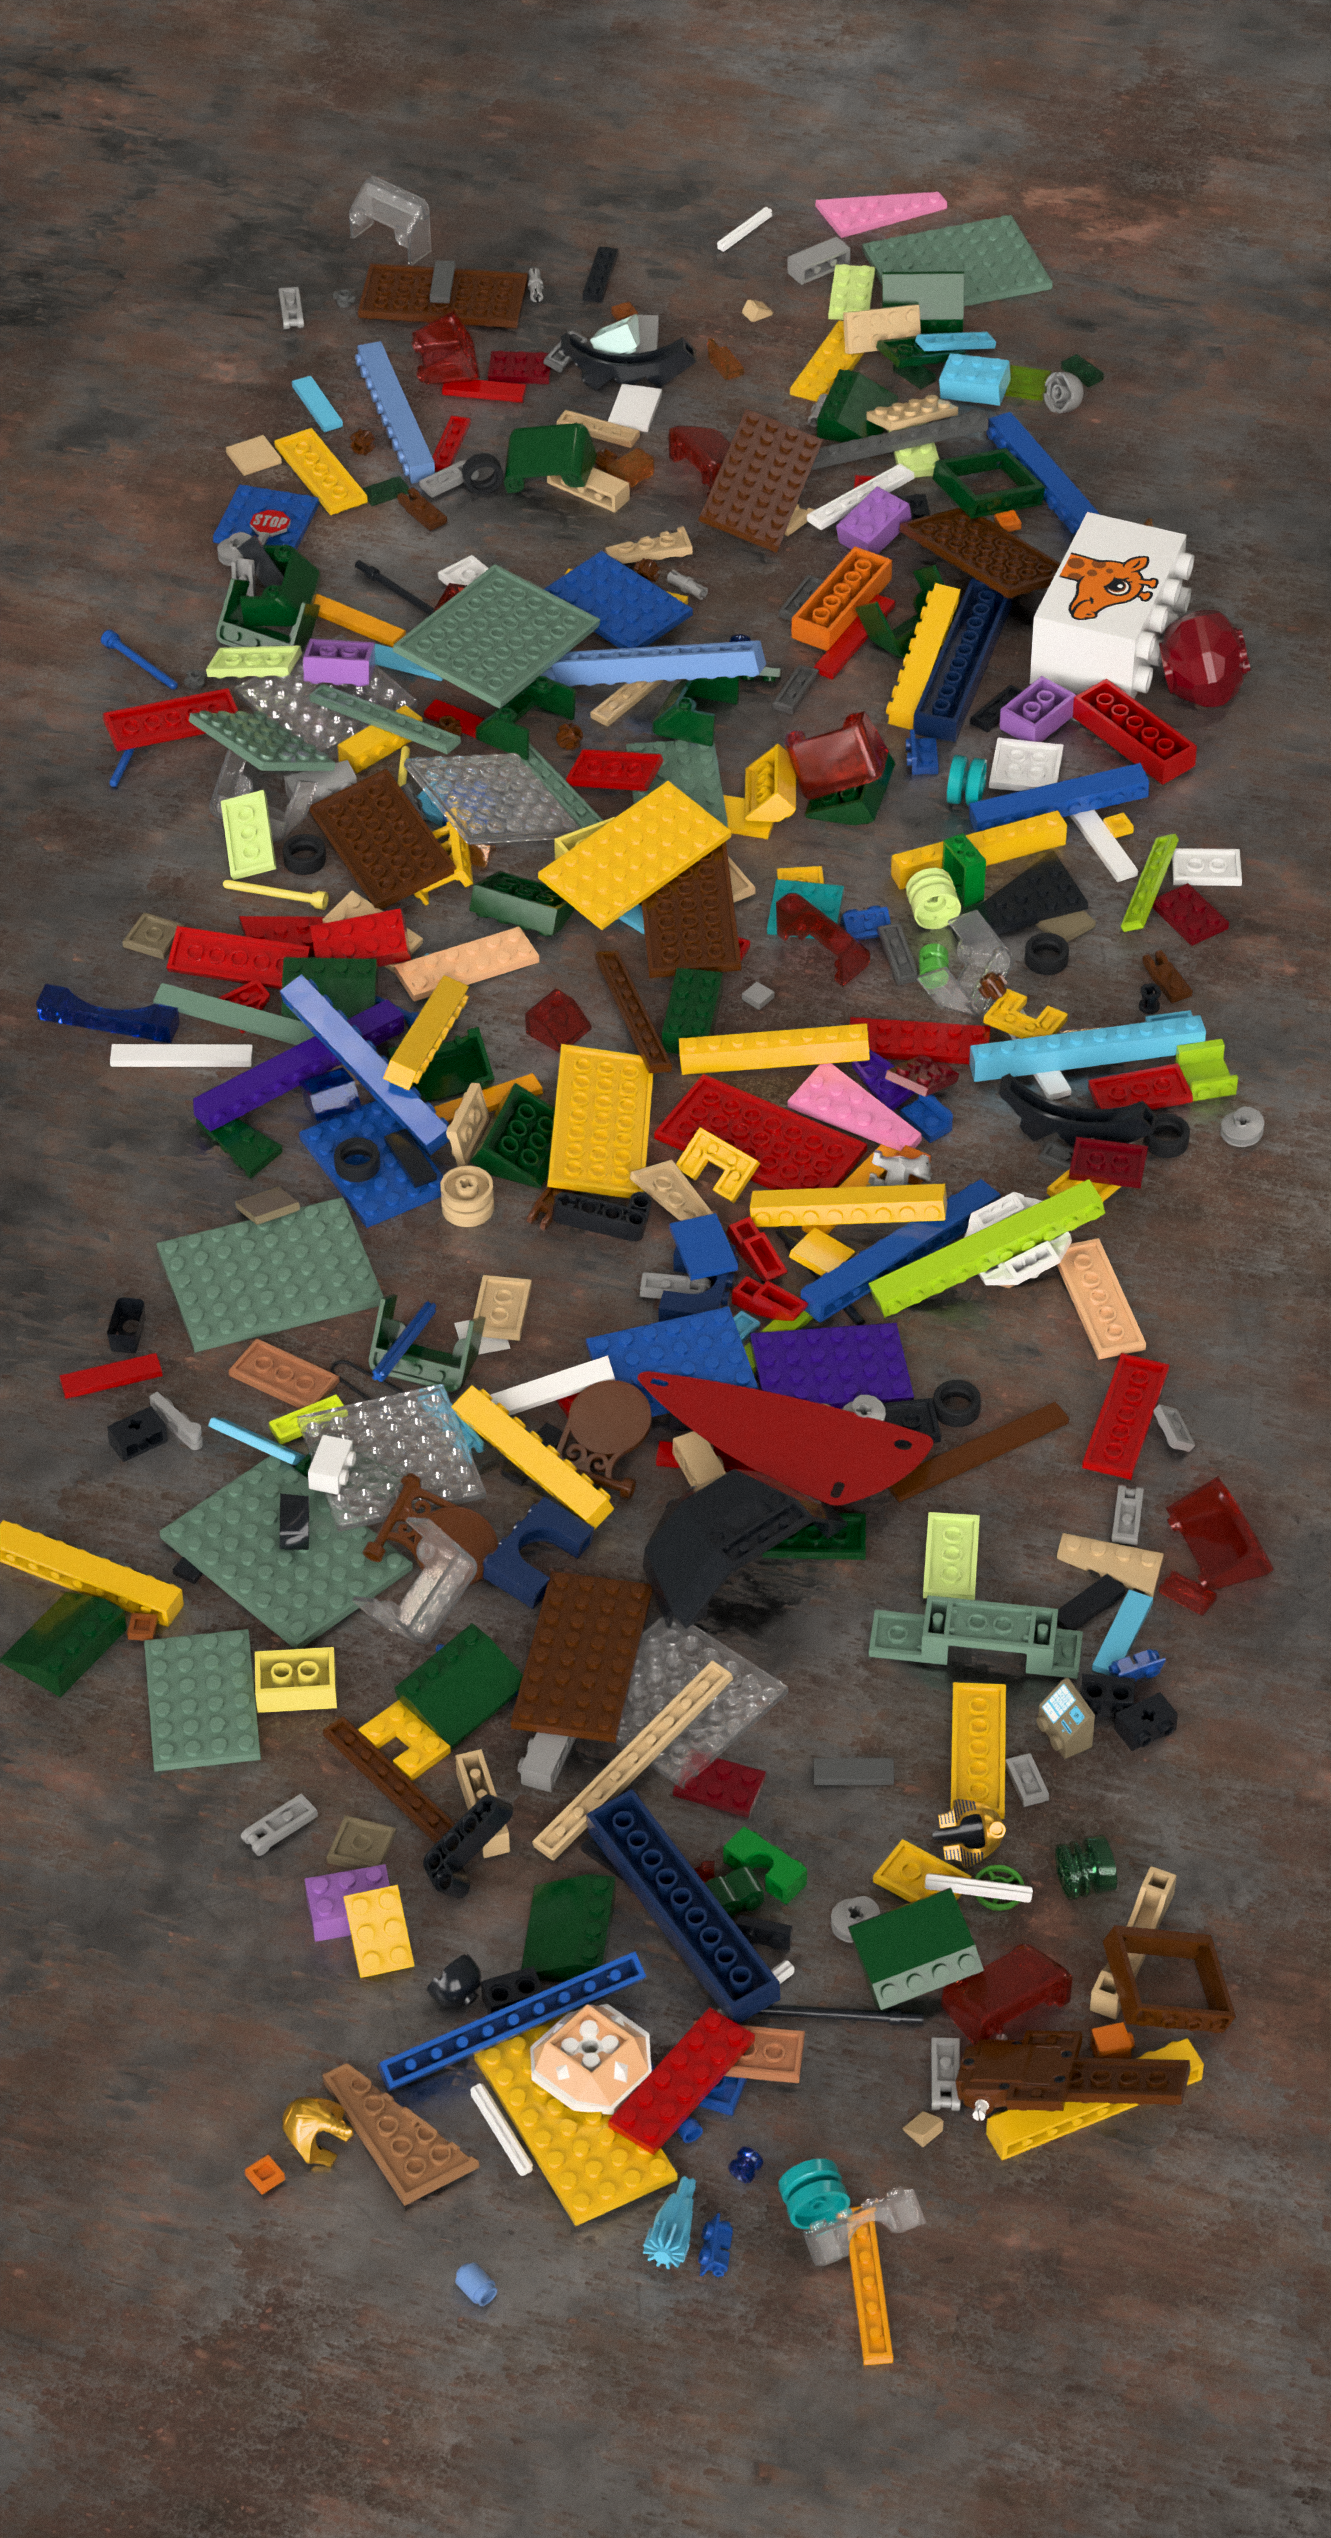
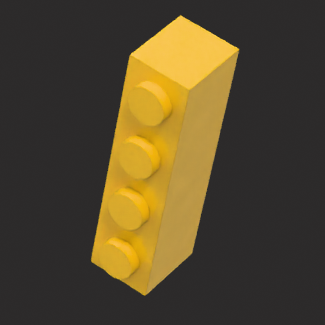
[338,705,423,774]

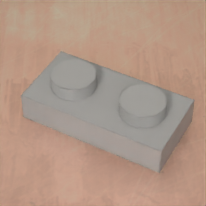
[1153,1404,1196,1452]
[1005,1753,1049,1807]

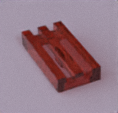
[1159,1570,1217,1616]

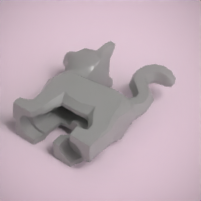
[866,1150,933,1187]

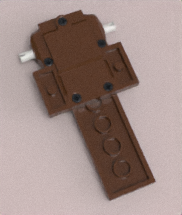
[955,2030,1191,2121]

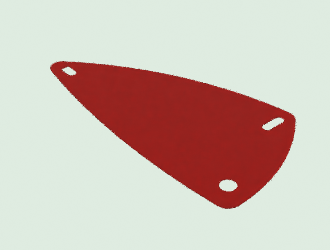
[637,1371,934,1506]

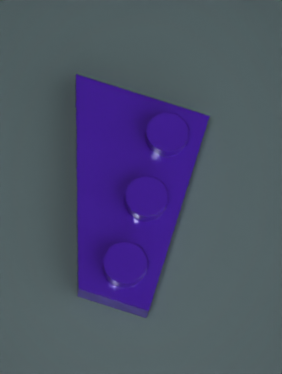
[852,1049,916,1111]

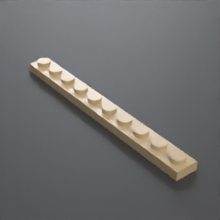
[532,1660,733,1861]

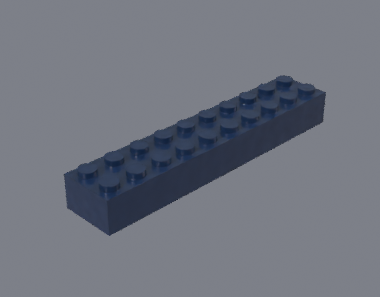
[913,578,1012,742]
[586,1789,781,2024]

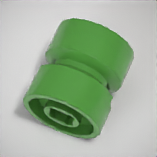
[919,944,949,987]

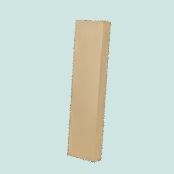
[556,410,640,448]
[591,680,663,727]

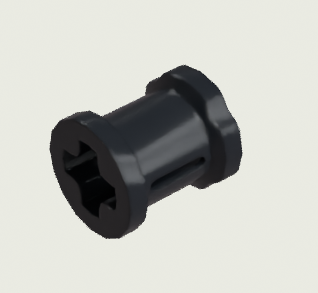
[1139,983,1161,1014]

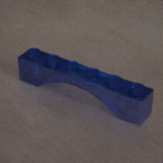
[36,984,180,1043]

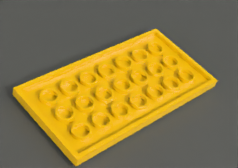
[538,781,732,930]
[547,1044,653,1199]
[474,2015,677,2226]

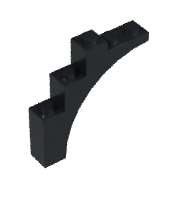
[561,332,697,390]
[998,1073,1157,1147]

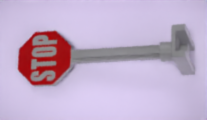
[231,510,291,596]

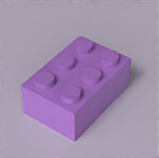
[836,486,912,554]
[303,639,375,686]
[1000,676,1076,742]
[304,1864,390,1942]

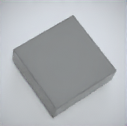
[742,981,775,1010]

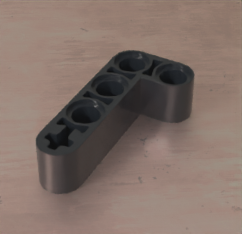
[552,1192,652,1241]
[423,1794,513,1899]

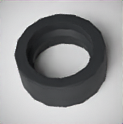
[462,453,504,494]
[282,834,326,875]
[1024,933,1069,975]
[1144,1113,1190,1158]
[334,1137,380,1182]
[933,1380,981,1427]

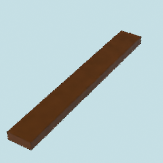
[595,951,672,1074]
[887,1402,1069,1503]
[323,1716,456,1844]

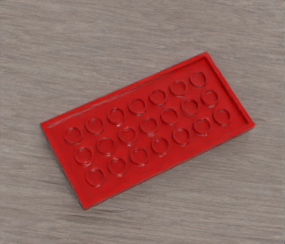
[654,1074,867,1190]

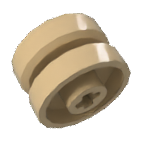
[440,1166,494,1227]

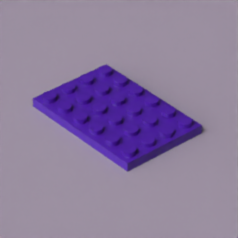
[750,1323,914,1409]

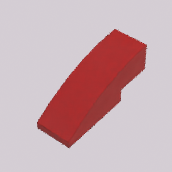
[726,1216,788,1282]
[731,1276,808,1321]

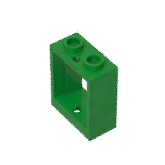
[942,833,986,908]

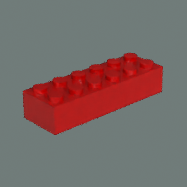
[1073,679,1197,785]

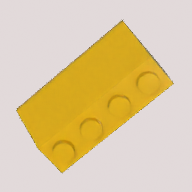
[745,744,796,822]

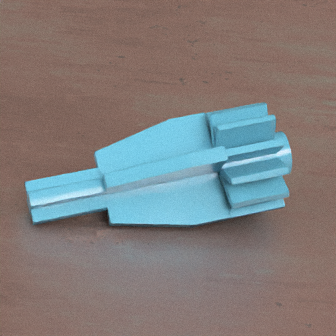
[643,2176,696,2269]

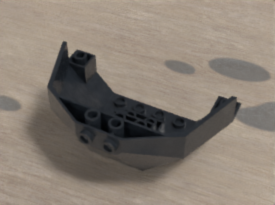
[643,1469,848,1629]

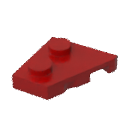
[218,979,270,1034]

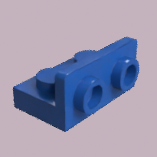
[905,729,939,775]
[840,905,891,942]
[900,1094,953,1143]

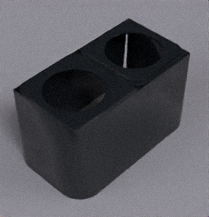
[107,1297,146,1353]
[280,1493,309,1550]

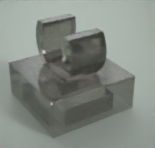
[471,1443,500,1477]

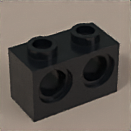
[1081,1674,1135,1718]
[481,1966,543,2015]

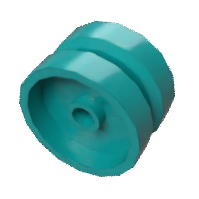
[947,755,987,806]
[778,2158,850,2229]

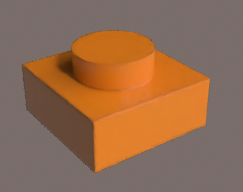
[994,510,1021,532]
[245,2155,285,2195]

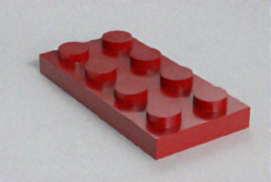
[566,749,664,791]
[1088,1063,1193,1110]

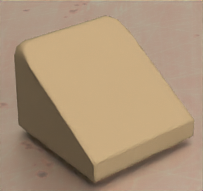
[742,299,773,322]
[903,2111,943,2147]

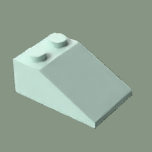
[590,314,640,354]

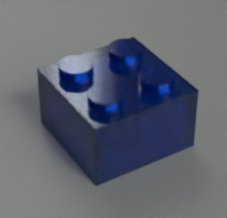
[299,1067,362,1122]

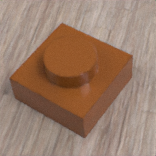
[611,302,638,321]
[127,1613,158,1641]

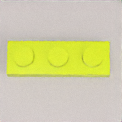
[269,1394,348,1445]

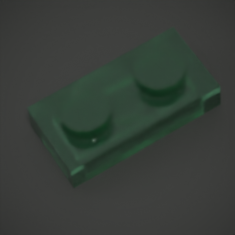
[1061,354,1104,388]
[893,364,936,389]
[362,476,409,506]

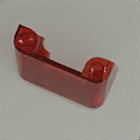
[411,311,480,385]
[669,425,730,497]
[784,711,889,799]
[776,893,870,987]
[1166,1476,1275,1591]
[941,1944,1073,2046]

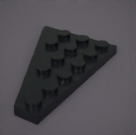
[952,852,1088,946]

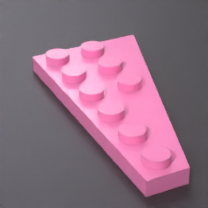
[815,192,947,238]
[787,1063,922,1151]

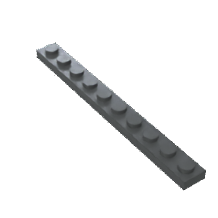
[811,411,988,470]

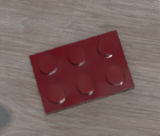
[488,351,551,384]
[1152,883,1229,946]
[885,1055,960,1097]
[1069,1137,1148,1189]
[673,1750,766,1818]

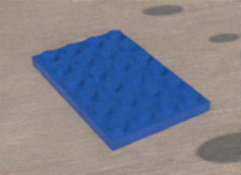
[543,551,693,649]
[299,1100,443,1228]
[586,1306,758,1417]

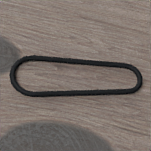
[330,1360,408,1413]

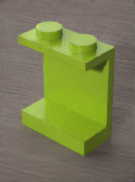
[1175,1039,1238,1101]

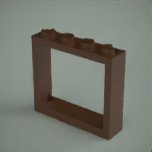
[1102,1925,1236,2033]

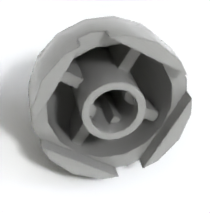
[1044,372,1083,413]

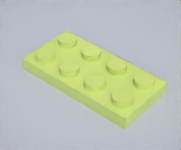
[828,264,875,320]
[887,422,939,478]
[206,646,302,678]
[221,790,277,880]
[923,1512,980,1600]

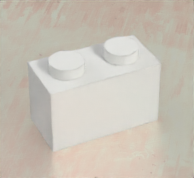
[308,1435,356,1494]

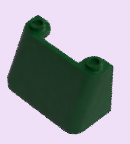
[504,423,597,493]
[386,1027,495,1103]

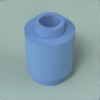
[455,2262,497,2306]

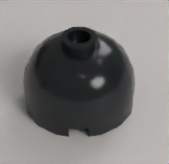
[426,1954,482,2008]

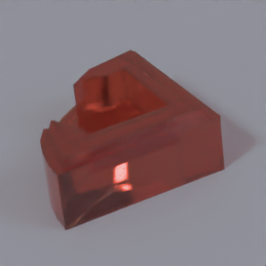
[694,1861,715,1883]

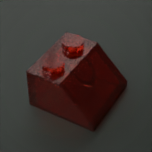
[525,988,592,1053]

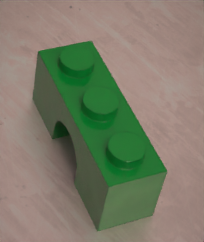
[723,1826,807,1905]

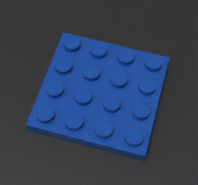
[213,485,319,550]

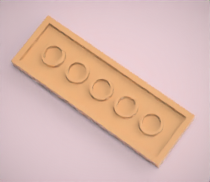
[394,926,539,1002]
[1057,1238,1146,1360]

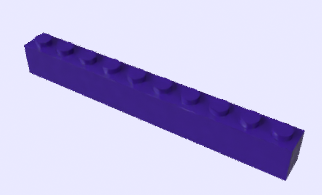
[193,999,404,1132]

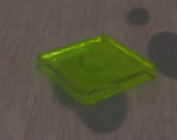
[1004,365,1051,401]

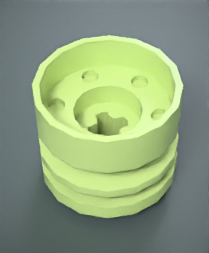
[906,868,961,930]

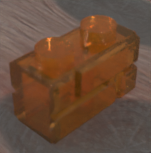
[607,447,654,488]

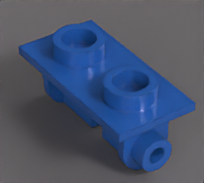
[1108,1649,1166,1682]
[698,2213,733,2277]

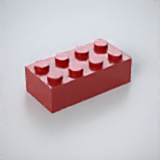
[310,908,412,967]

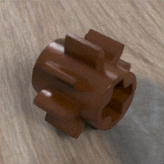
[350,429,376,456]
[594,448,619,474]
[633,558,660,582]
[434,716,462,736]
[556,723,583,751]
[978,971,1008,1000]

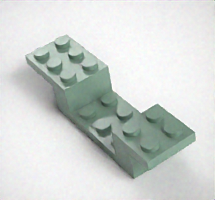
[869,1595,1083,1679]

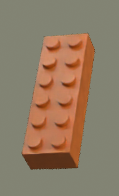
[791,546,892,651]

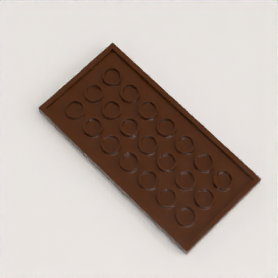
[358,263,528,328]
[698,408,823,553]
[899,507,1061,598]
[307,768,457,910]
[641,841,742,978]
[511,1571,653,1743]

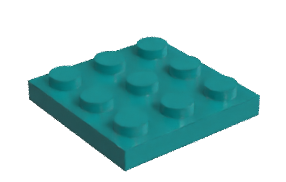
[767,879,844,941]

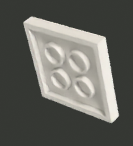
[989,738,1064,791]

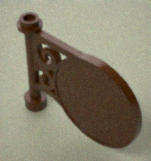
[556,1380,652,1499]
[363,1473,498,1587]

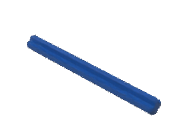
[372,1301,436,1382]

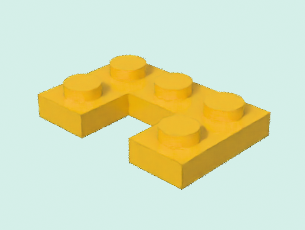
[983,989,1068,1039]
[676,1127,760,1204]
[358,1700,451,1781]

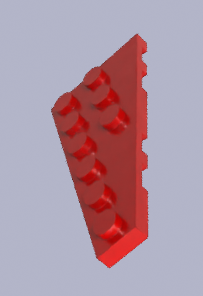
[239,916,324,956]

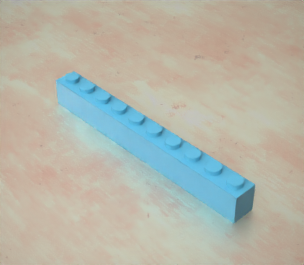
[969,1015,1206,1082]

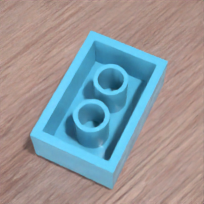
[939,353,1011,406]

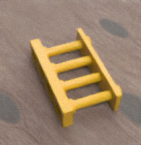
[414,809,473,906]

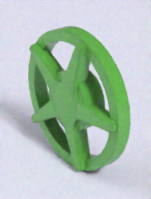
[975,1865,1024,1911]

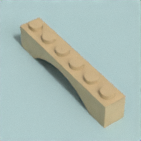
[1090,1866,1176,2020]

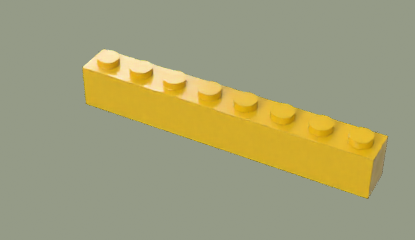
[886,583,960,730]
[891,810,1067,889]
[383,975,469,1090]
[679,1024,870,1075]
[750,1184,947,1227]
[451,1385,614,1530]
[0,1520,184,1627]
[986,2038,1204,2161]

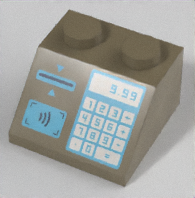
[1036,1677,1095,1759]

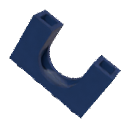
[658,1245,740,1322]
[482,1497,594,1609]

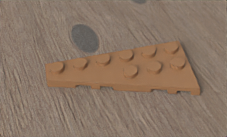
[322,2063,479,2206]

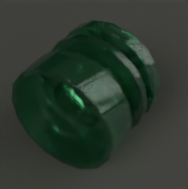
[1055,1834,1117,1901]

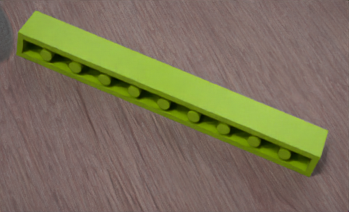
[868,1179,1105,1318]

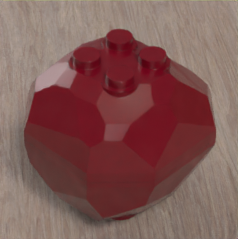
[1159,610,1251,707]

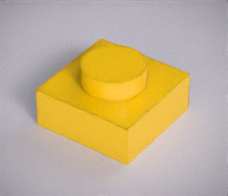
[1103,812,1134,838]

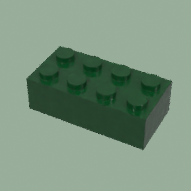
[662,968,723,1054]

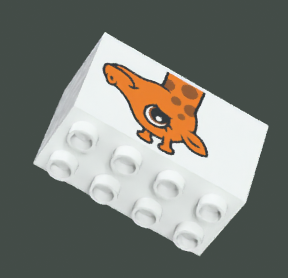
[1030,512,1194,699]

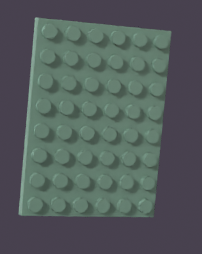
[862,215,1053,306]
[393,564,601,709]
[156,1197,384,1352]
[159,1455,413,1649]

